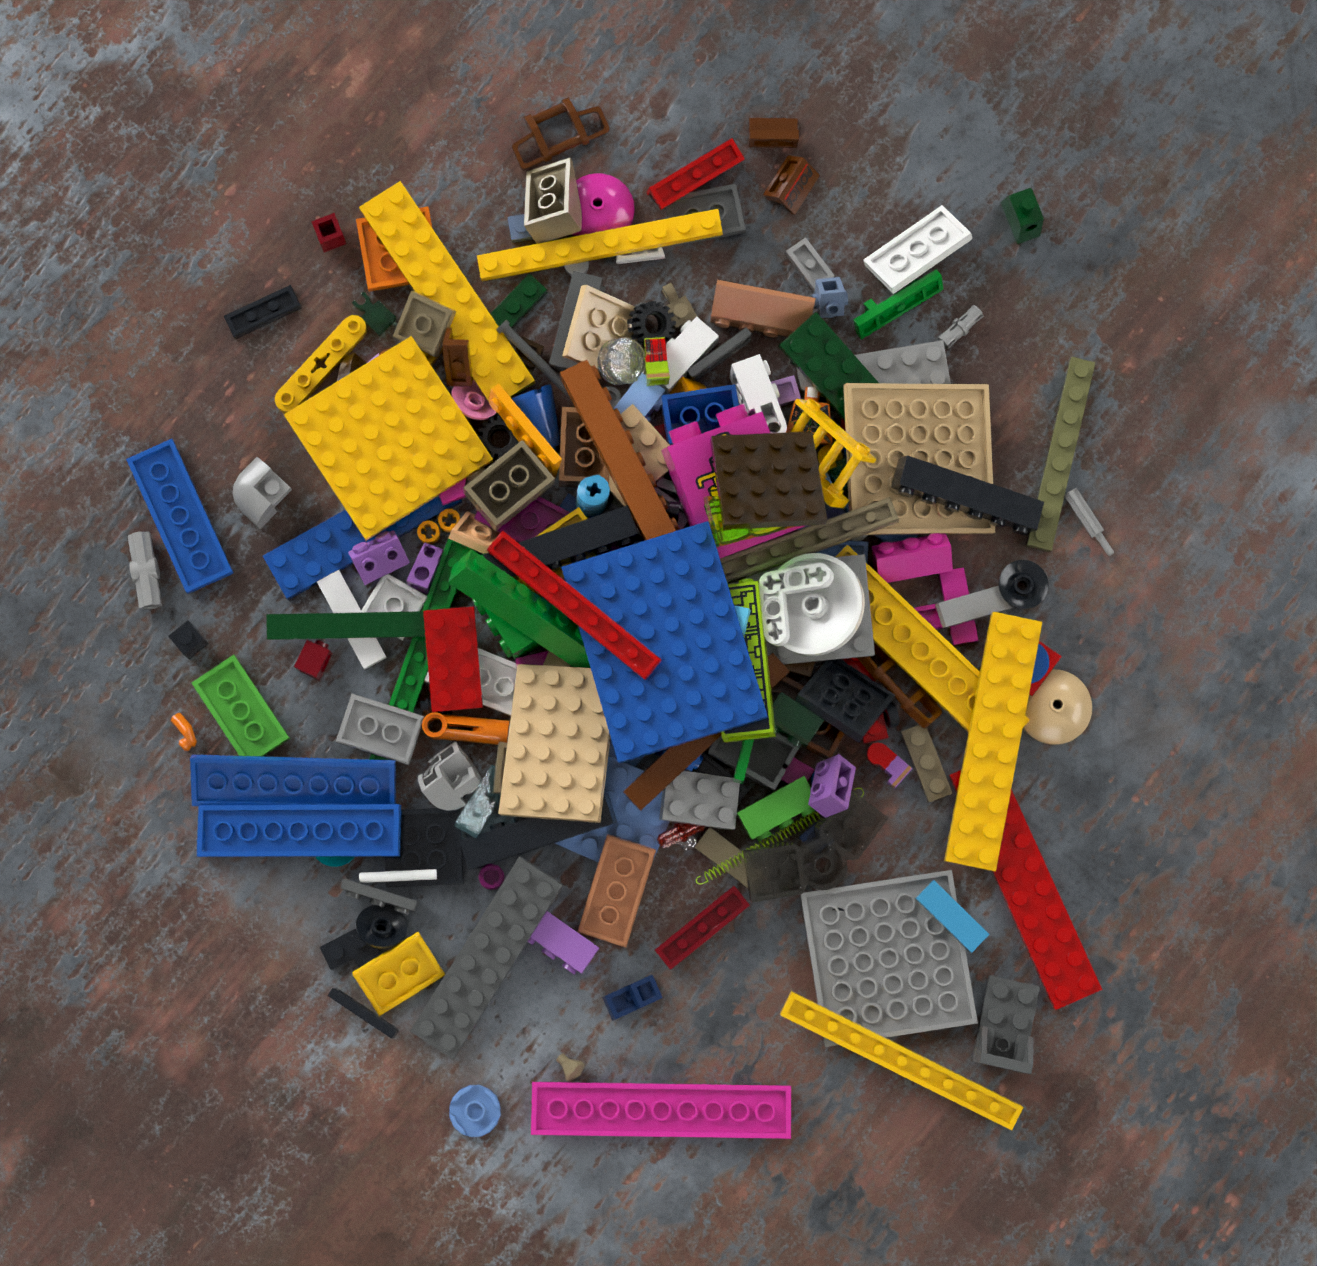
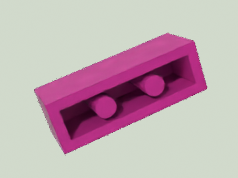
[872,533,953,583]

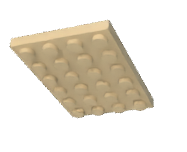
[498,664,611,823]

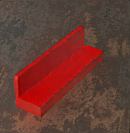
[646,138,745,210]

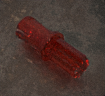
[657,823,705,848]

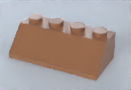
[710,280,816,337]

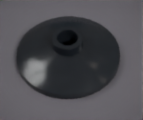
[998,560,1049,609]
[356,905,407,949]

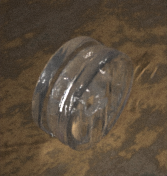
[597,338,645,385]

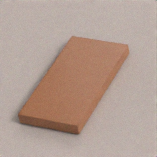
[577,834,657,948]

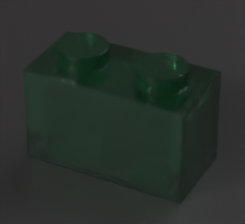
[773,692,824,748]

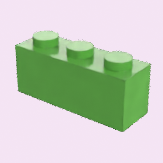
[737,776,815,842]

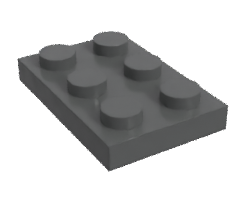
[665,184,746,247]

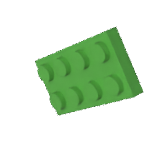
[192,655,290,757]

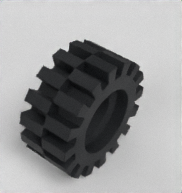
[627,301,676,347]
[478,415,519,461]

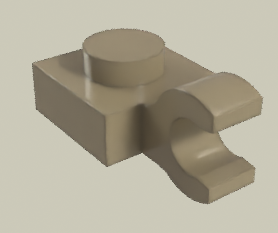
[662,283,697,330]

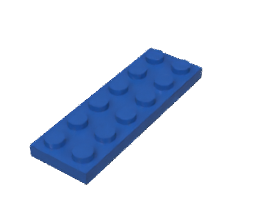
[126,439,234,594]

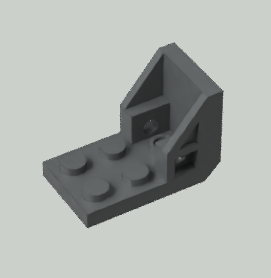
[973,975,1040,1074]

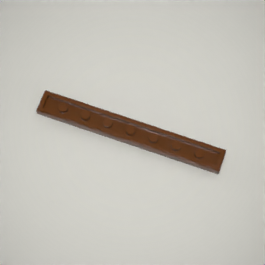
[623,652,790,811]

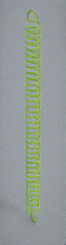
[696,788,864,884]

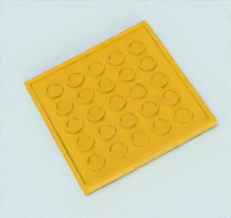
[284,336,493,541]

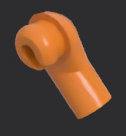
[171,713,197,751]

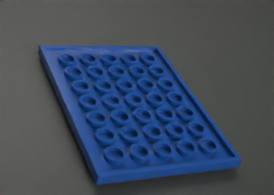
[561,521,768,763]

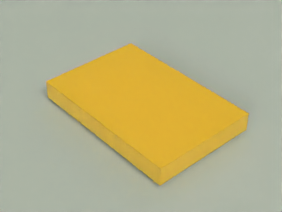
[352,931,445,1016]

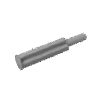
[1064,488,1114,556]

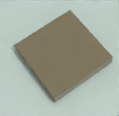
[393,291,456,357]

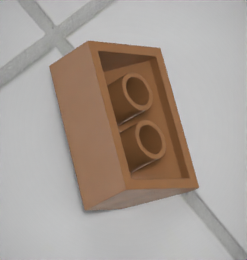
[559,407,609,488]

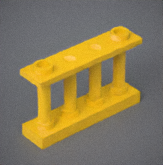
[790,398,877,508]

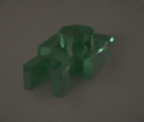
[352,291,397,336]

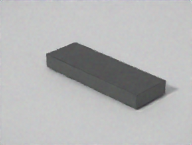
[687,327,752,381]

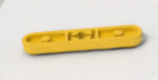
[275,315,367,413]

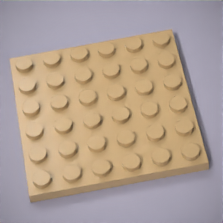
[844,383,995,535]

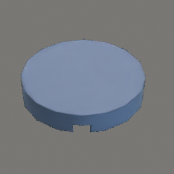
[449,1085,501,1137]

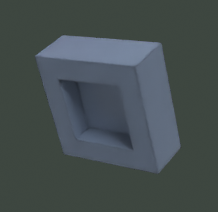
[507,214,534,243]

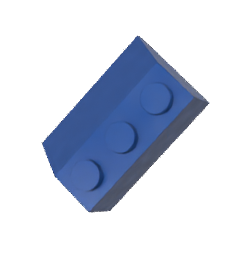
[661,384,739,445]

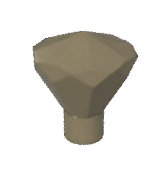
[556,1053,585,1082]

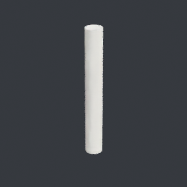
[359,869,437,883]

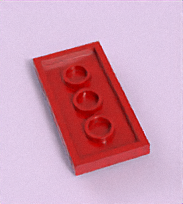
[423,606,483,712]

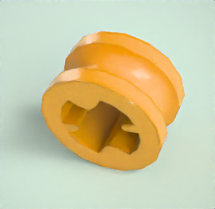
[438,509,461,533]
[417,521,441,545]

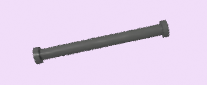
[496,320,572,401]

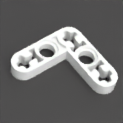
[759,563,834,646]

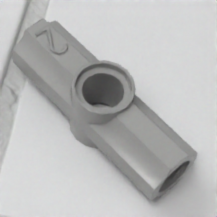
[128,531,162,610]

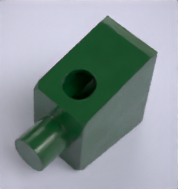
[1001,188,1044,245]

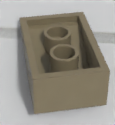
[524,158,582,244]

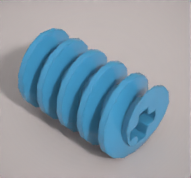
[575,475,610,517]

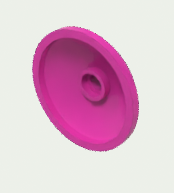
[572,173,635,237]

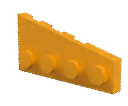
[489,384,562,479]

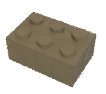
[463,440,555,532]

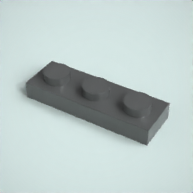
[341,878,419,915]

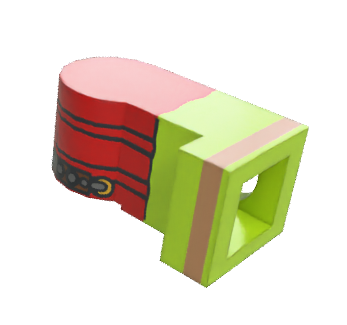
[644,337,670,386]

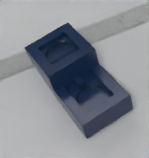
[602,975,663,1021]

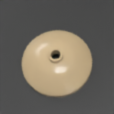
[1023,669,1092,745]

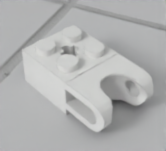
[729,354,787,433]

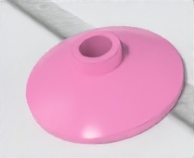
[451,380,497,420]

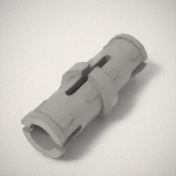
[937,305,984,349]

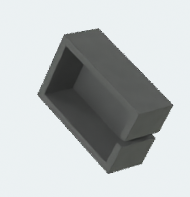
[708,731,800,792]

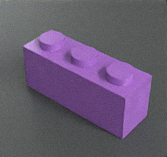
[528,911,600,975]

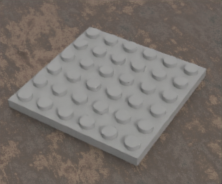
[800,870,978,1047]

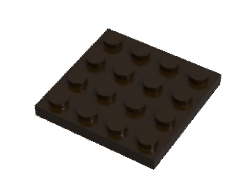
[710,431,827,530]

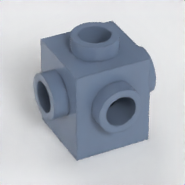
[811,277,848,318]

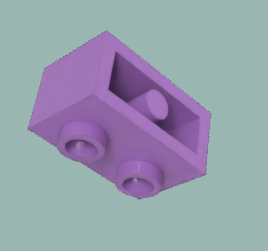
[348,530,410,585]
[808,754,856,818]

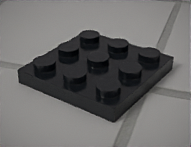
[795,659,895,743]
[385,808,464,888]

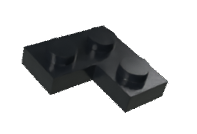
[320,928,381,970]

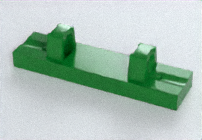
[853,270,944,340]

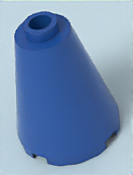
[511,384,561,452]

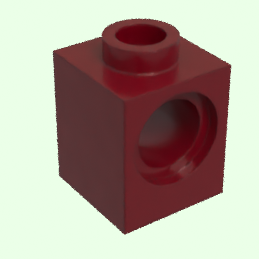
[294,639,333,681]

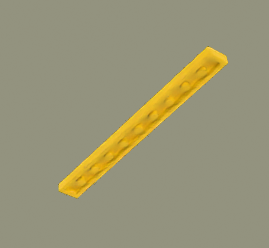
[477,209,723,282]
[780,991,1023,1130]

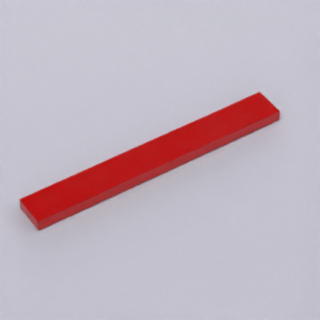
[487,530,662,680]

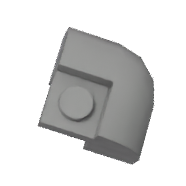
[232,457,292,529]
[418,741,483,811]

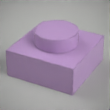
[771,375,801,406]

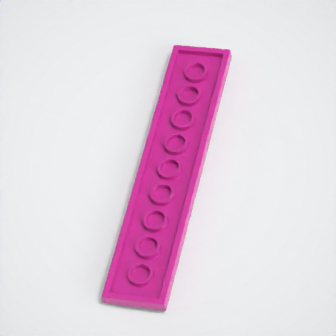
[531,1082,791,1139]

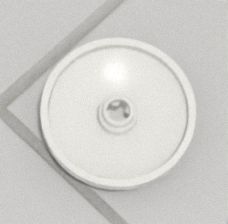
[767,553,865,656]

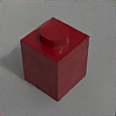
[311,213,347,253]

